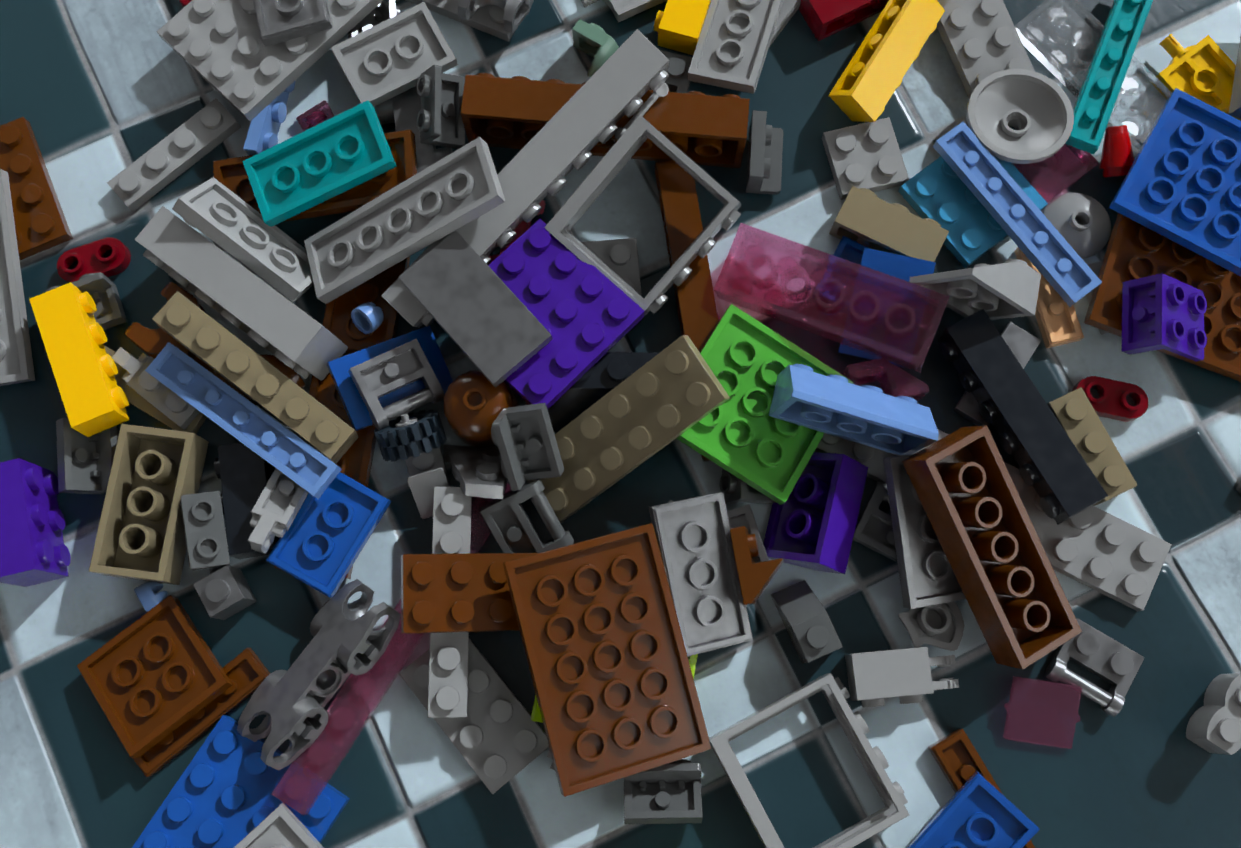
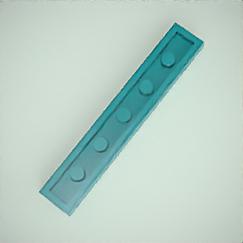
[1065,0,1153,155]

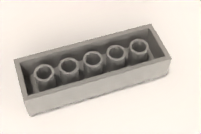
[135,206,349,381]

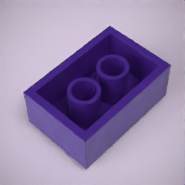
[0,458,71,587]

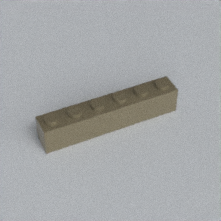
[152,291,359,464]

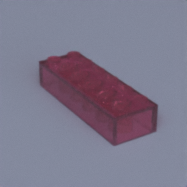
[714,223,950,372]

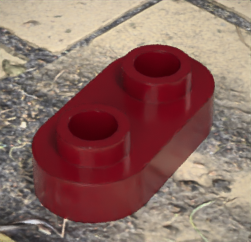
[57,237,131,283]
[1072,376,1149,422]

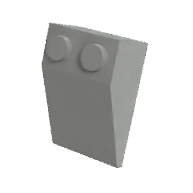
[909,259,1041,320]

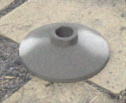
[1043,193,1111,259]

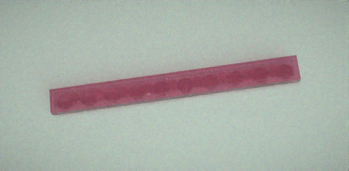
[272,483,512,816]

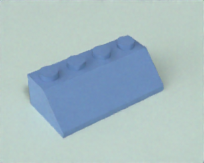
[769,364,939,456]

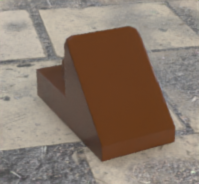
[730,526,784,605]

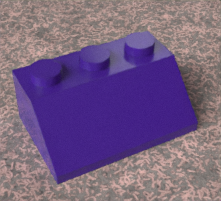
[763,452,869,574]

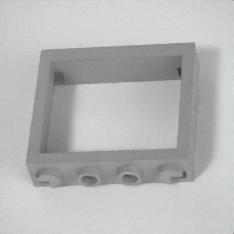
[544,114,741,315]
[709,673,909,848]

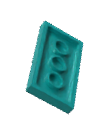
[242,100,397,227]

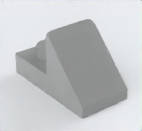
[405,446,452,519]

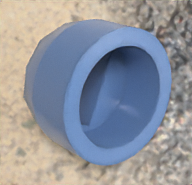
[351,302,384,334]
[134,581,168,612]

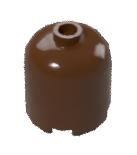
[444,370,520,448]

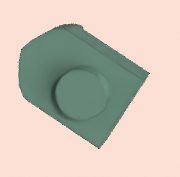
[572,19,619,77]

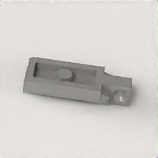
[112,347,200,430]
[248,468,309,554]

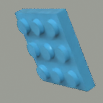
[898,156,1048,269]

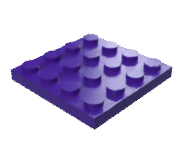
[488,219,645,410]

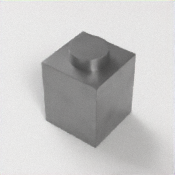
[193,565,257,620]

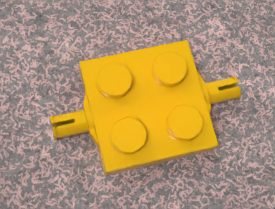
[1153,33,1241,121]

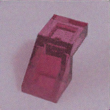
[842,358,929,401]

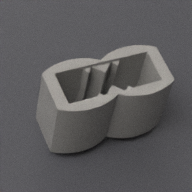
[1186,673,1241,755]

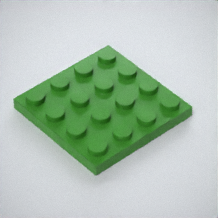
[676,304,853,505]

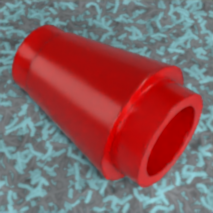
[1099,125,1135,177]

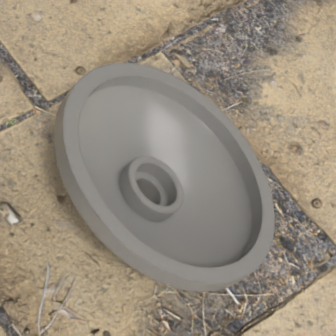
[966,69,1074,164]

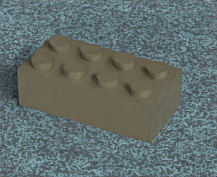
[89,424,209,585]

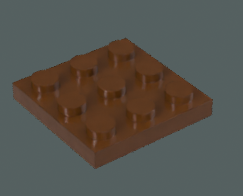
[77,595,233,758]

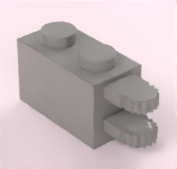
[845,647,959,708]

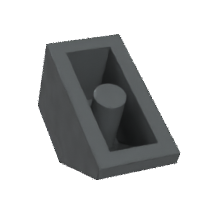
[771,580,843,664]

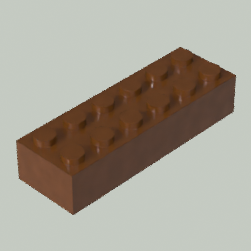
[902,425,1082,670]

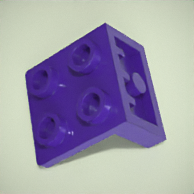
[1121,273,1207,361]

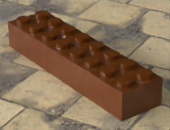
[461,73,750,168]

